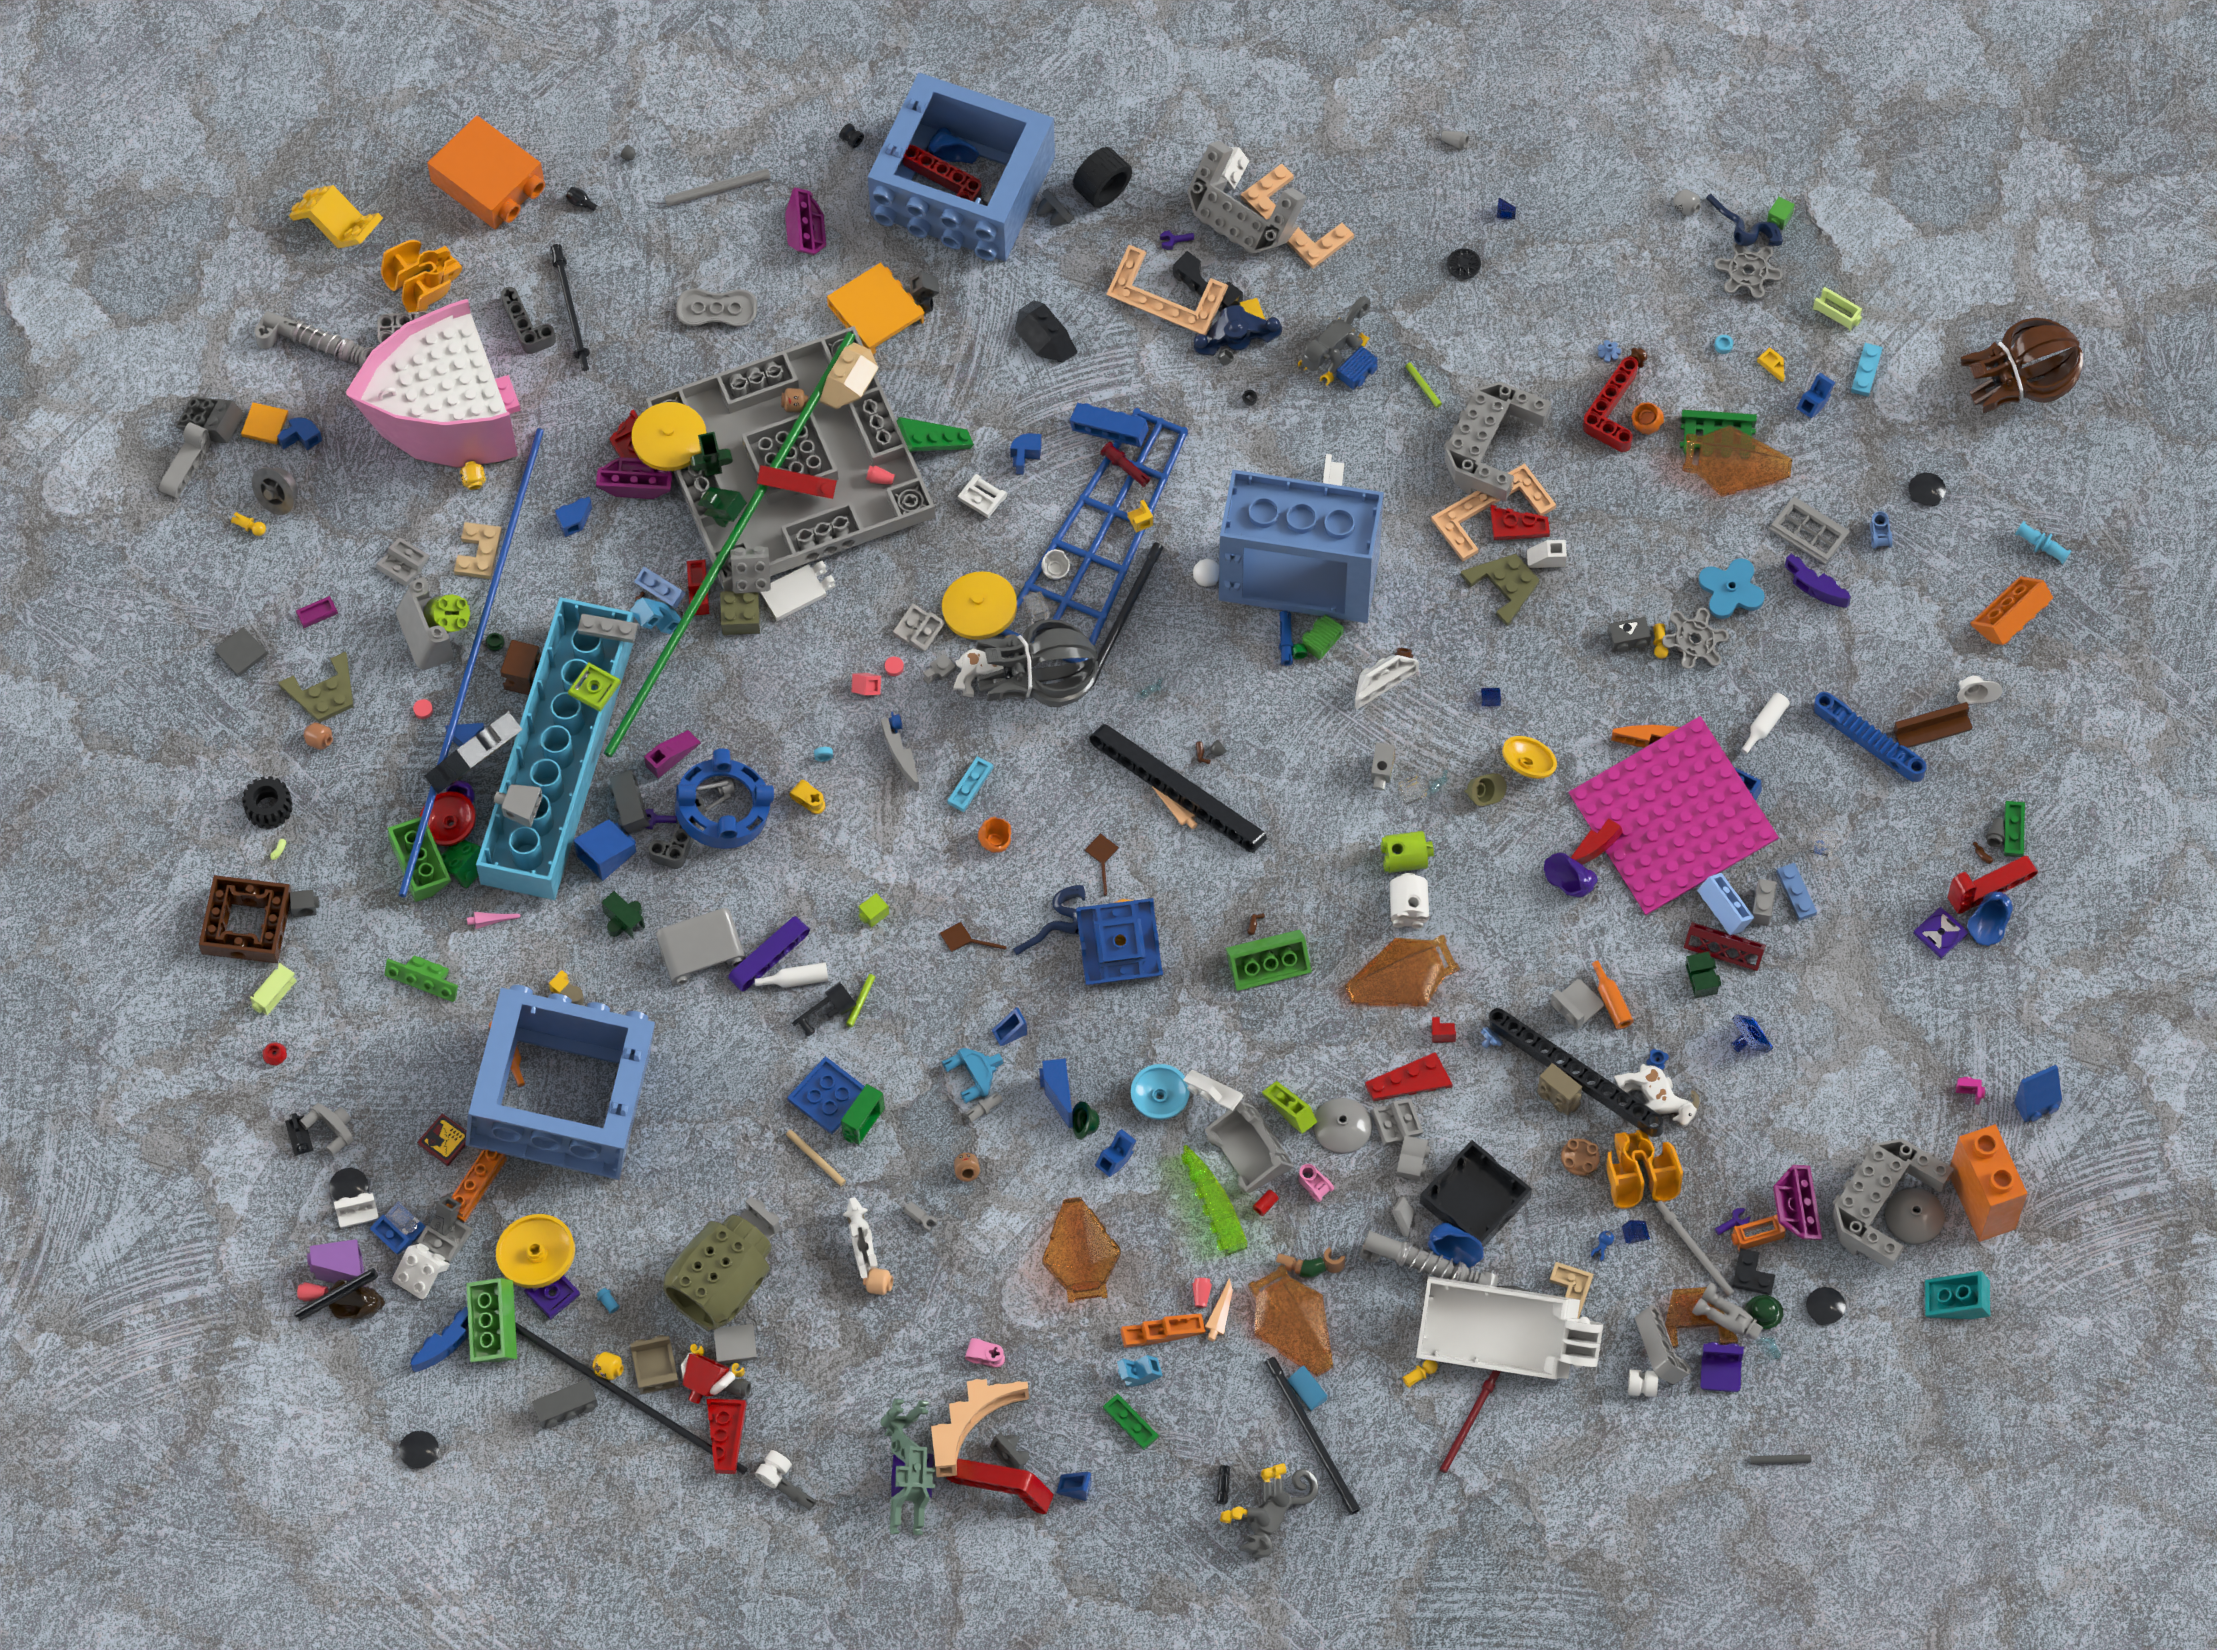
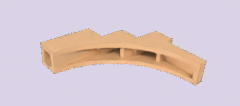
[931,1379,1029,1477]

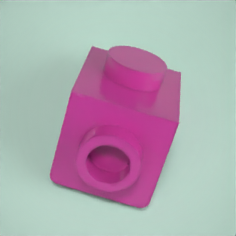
[1956,1077,1985,1105]

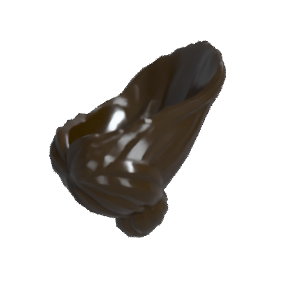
[329,1280,385,1319]

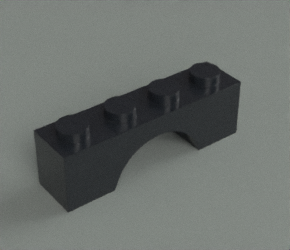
[1173,251,1243,312]

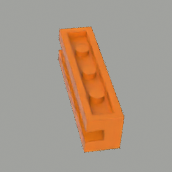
[447,1149,507,1223]

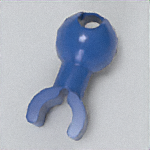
[1591,1230,1614,1262]

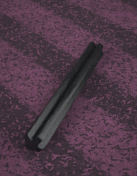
[294,1268,378,1321]

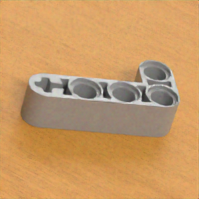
[377,311,433,345]
[159,422,211,498]
[1635,1305,1691,1385]

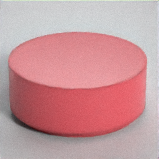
[885,656,904,676]
[413,699,433,719]

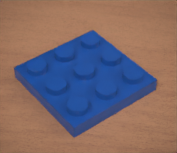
[787,1056,865,1135]

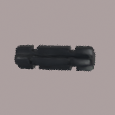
[1217,1465,1230,1505]

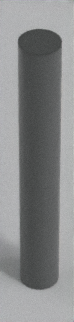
[1750,1454,1812,1464]

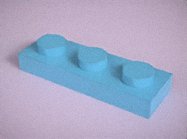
[1851,343,1883,397]
[947,756,994,812]

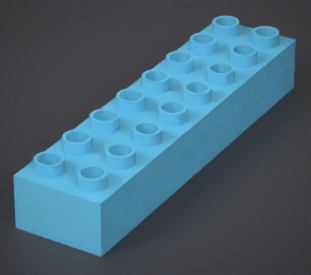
[476,597,637,900]

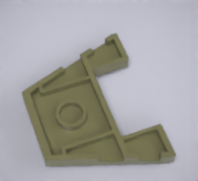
[1460,554,1539,626]
[278,651,354,723]

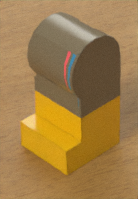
[549,970,584,1005]

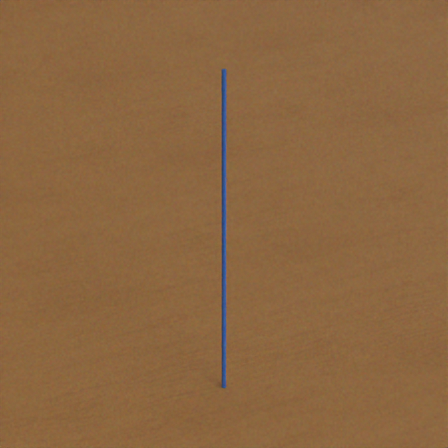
[398,428,544,898]

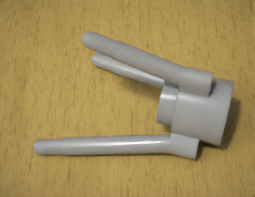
[696,778,735,811]

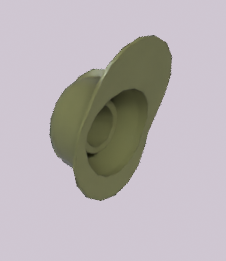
[1464,773,1507,806]

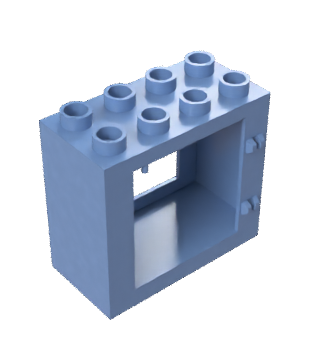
[868,72,1055,261]
[1219,469,1384,623]
[465,985,655,1180]

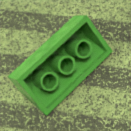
[388,816,451,902]
[1225,929,1312,991]
[466,1278,517,1363]

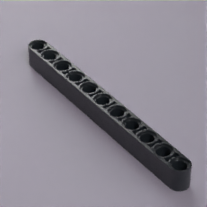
[1089,724,1267,853]
[1489,1008,1664,1137]

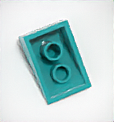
[1925,1271,1990,1319]

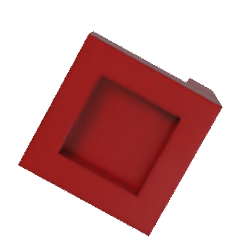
[1431,1017,1456,1043]

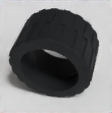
[1073,147,1132,208]

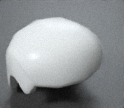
[1041,549,1070,580]
[1193,558,1219,587]

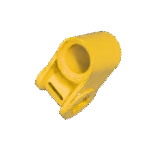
[789,779,826,814]

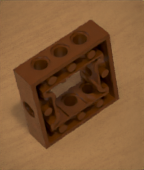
[199,875,292,964]

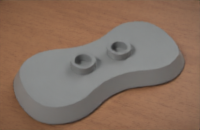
[676,288,757,327]

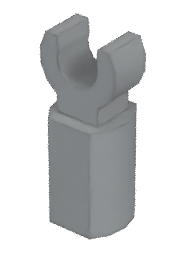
[904,1201,938,1233]

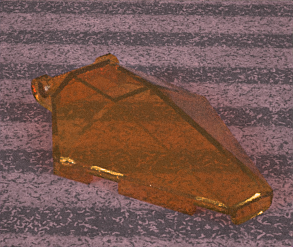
[1682,425,1792,497]
[1345,935,1460,1006]
[1042,1197,1121,1303]
[1248,1265,1333,1377]

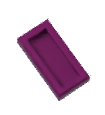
[296,596,338,628]

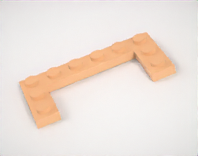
[1241,164,1354,269]
[1106,245,1228,335]
[1431,463,1556,562]

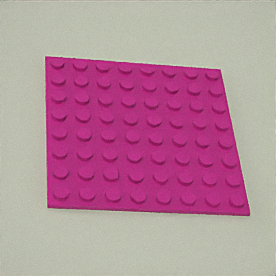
[1568,716,1779,915]

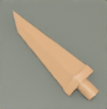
[1152,786,1198,829]
[1205,1278,1233,1342]

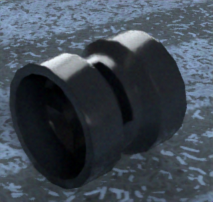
[839,123,864,148]

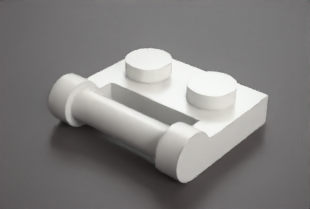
[958,474,1008,518]

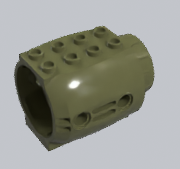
[663,1215,772,1332]

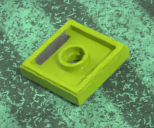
[568,662,621,712]

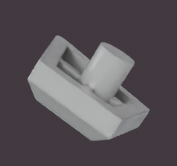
[1392,1196,1415,1237]

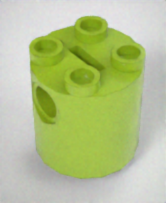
[423,594,470,633]
[1380,831,1434,873]

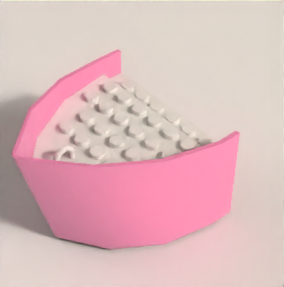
[346,299,521,468]

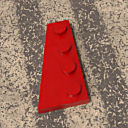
[1365,1052,1453,1102]
[706,1399,747,1474]

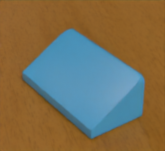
[1287,1365,1327,1411]

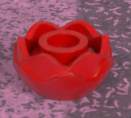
[262,1042,287,1066]

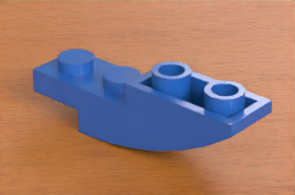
[410,1306,468,1372]

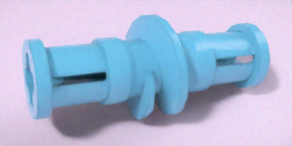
[2015,521,2071,565]

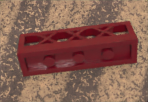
[1683,922,1766,971]

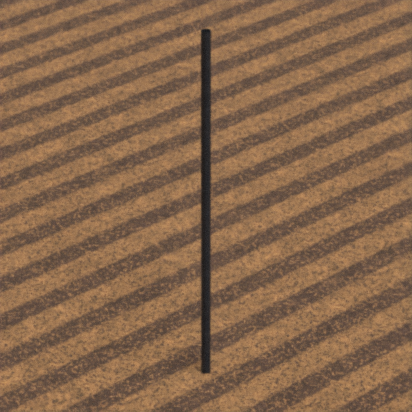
[515,1322,748,1475]

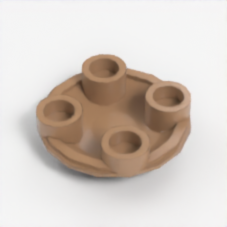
[1561,1138,1600,1176]

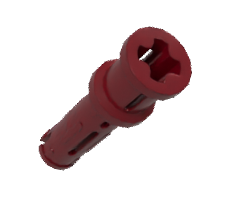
[1100,442,1151,487]

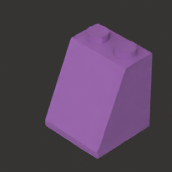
[307,1239,365,1286]

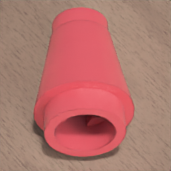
[866,465,895,485]
[1192,1278,1212,1308]
[297,1282,329,1302]

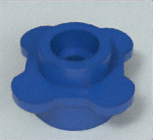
[889,712,903,733]
[1646,1049,1669,1070]

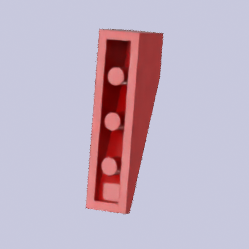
[757,465,837,499]

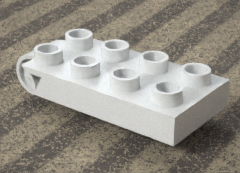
[1416,1276,1603,1379]

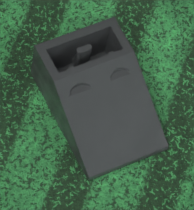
[176,397,244,443]

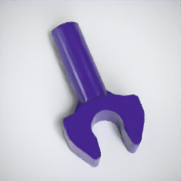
[1160,230,1194,250]
[645,809,677,829]
[1715,1208,1751,1235]

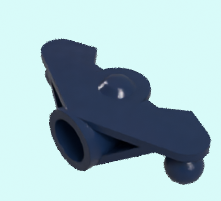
[1194,305,1282,356]

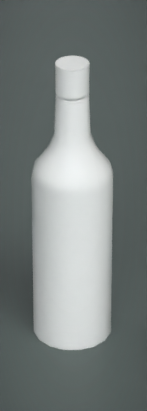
[1741,693,1790,754]
[755,962,829,988]

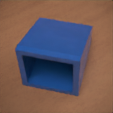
[573,819,637,881]

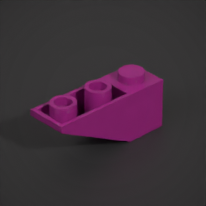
[644,730,701,779]

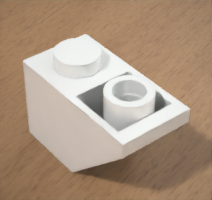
[1527,540,1567,568]

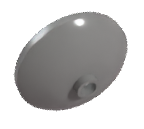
[1313,1098,1372,1154]
[1885,1188,1945,1245]

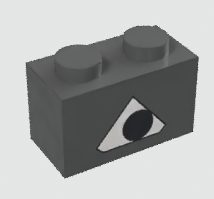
[1608,617,1651,652]

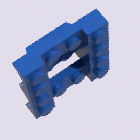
[1076,898,1163,986]

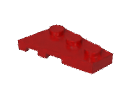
[1490,504,1550,541]

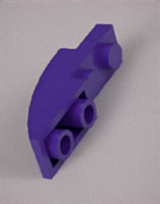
[1784,553,1851,608]

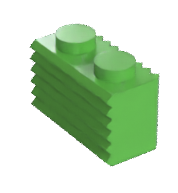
[1302,614,1344,660]

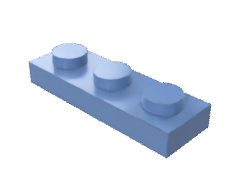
[634,567,686,608]
[1776,863,1817,921]

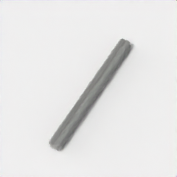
[665,168,771,206]

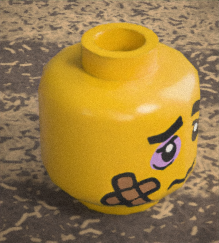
[592,1351,624,1381]

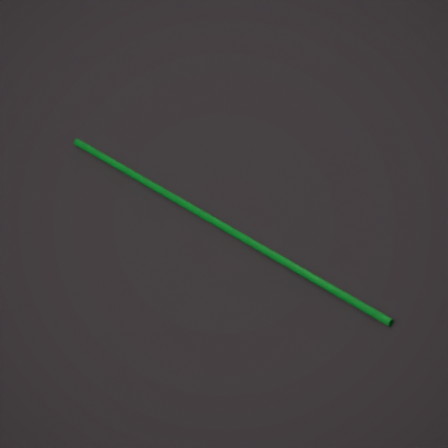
[603,332,855,758]

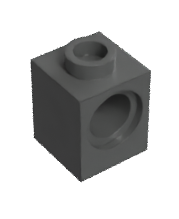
[909,271,939,299]
[290,889,320,917]

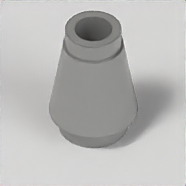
[1441,130,1469,149]

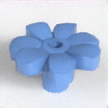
[1598,340,1621,363]
[1481,1027,1503,1049]

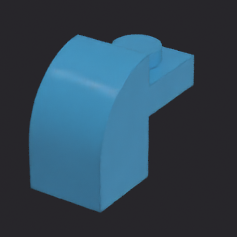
[1117,1355,1163,1387]

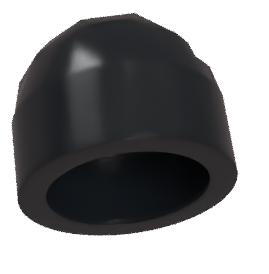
[920,297,934,312]
[1242,390,1258,406]

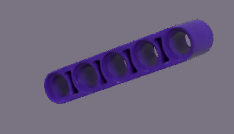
[728,916,810,992]

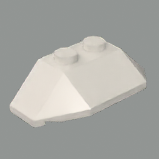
[1355,655,1419,709]

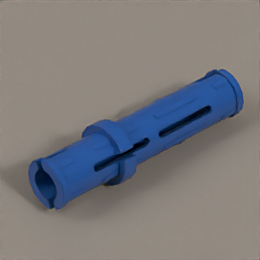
[1279,611,1294,666]

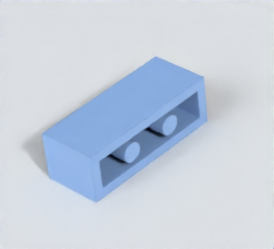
[1697,873,1754,935]

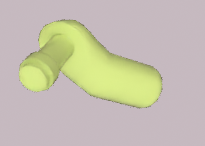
[270,839,286,860]

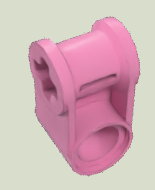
[1298,1164,1334,1202]
[965,1338,1005,1368]

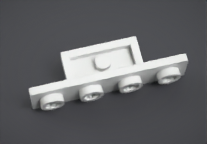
[1183,1070,1243,1111]

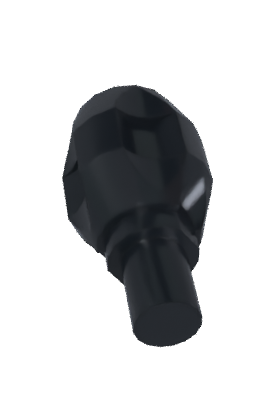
[566,187,598,211]

